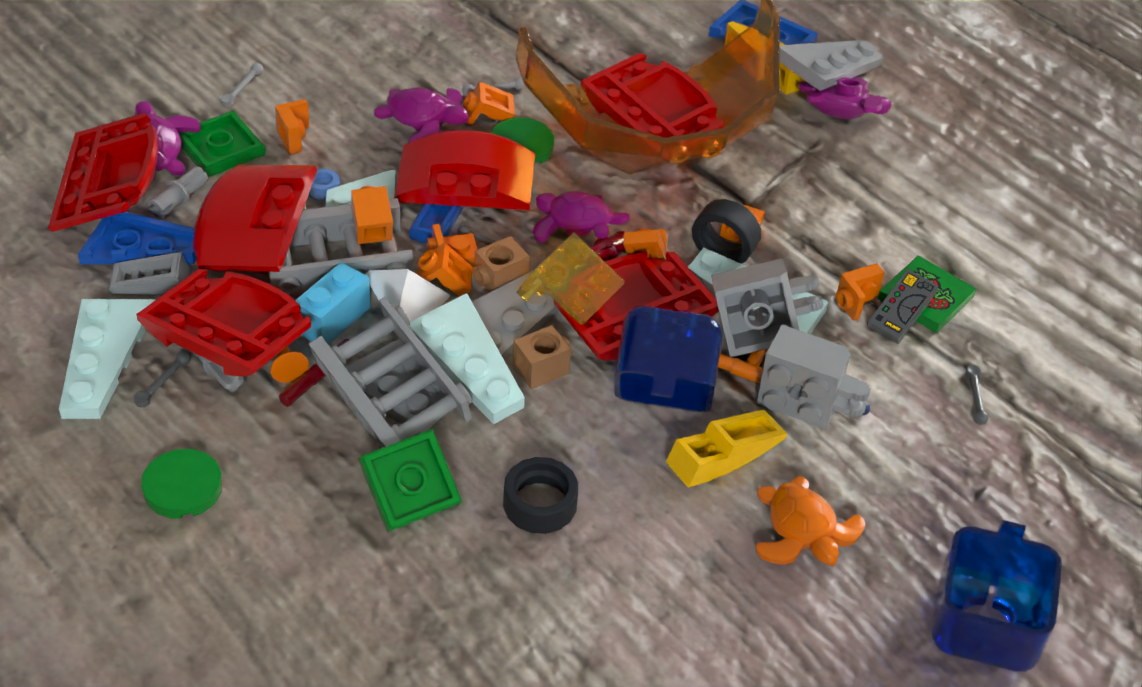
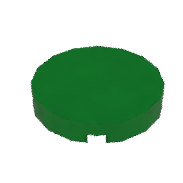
[491,117,554,164]
[141,449,222,519]

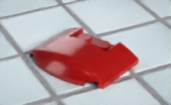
[581,53,724,160]
[48,113,158,232]
[394,130,535,210]
[192,165,317,272]
[554,251,719,360]
[136,269,311,376]

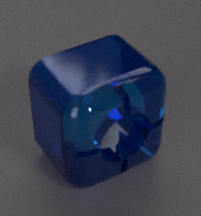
[614,306,723,412]
[932,520,1062,672]

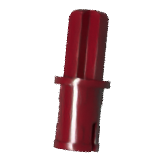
[579,231,626,269]

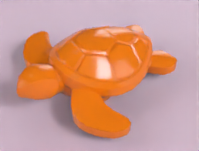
[756,476,865,566]

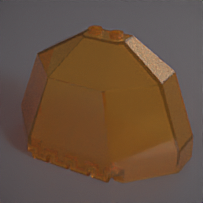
[516,0,780,175]

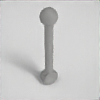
[221,63,263,107]
[462,78,526,97]

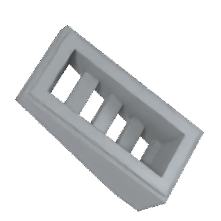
[109,252,191,295]

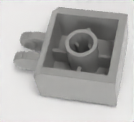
[711,258,823,357]
[757,324,871,429]

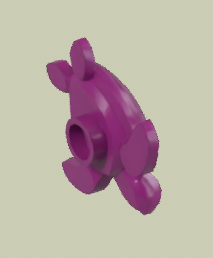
[798,76,892,119]
[374,88,469,143]
[135,101,201,181]
[533,191,630,242]

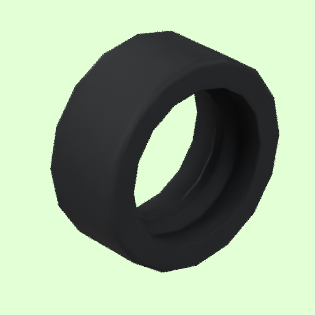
[691,199,761,264]
[503,457,578,534]

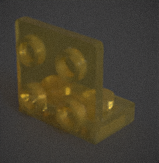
[516,233,624,325]

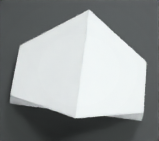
[365,269,451,321]

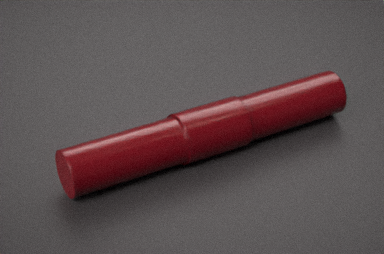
[279,339,349,407]

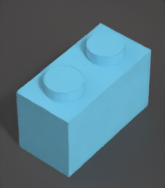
[295,262,371,345]

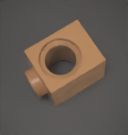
[473,236,530,292]
[513,325,572,389]

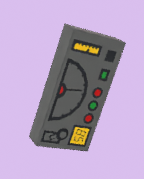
[868,269,938,344]

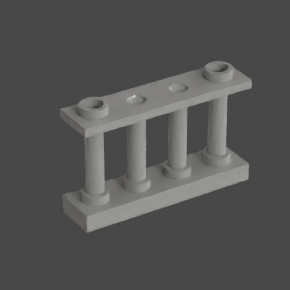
[269,198,413,297]
[309,297,472,449]

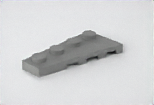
[772,40,884,91]

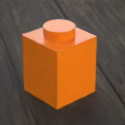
[351,186,393,244]

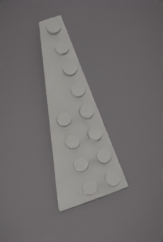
[345,248,587,435]

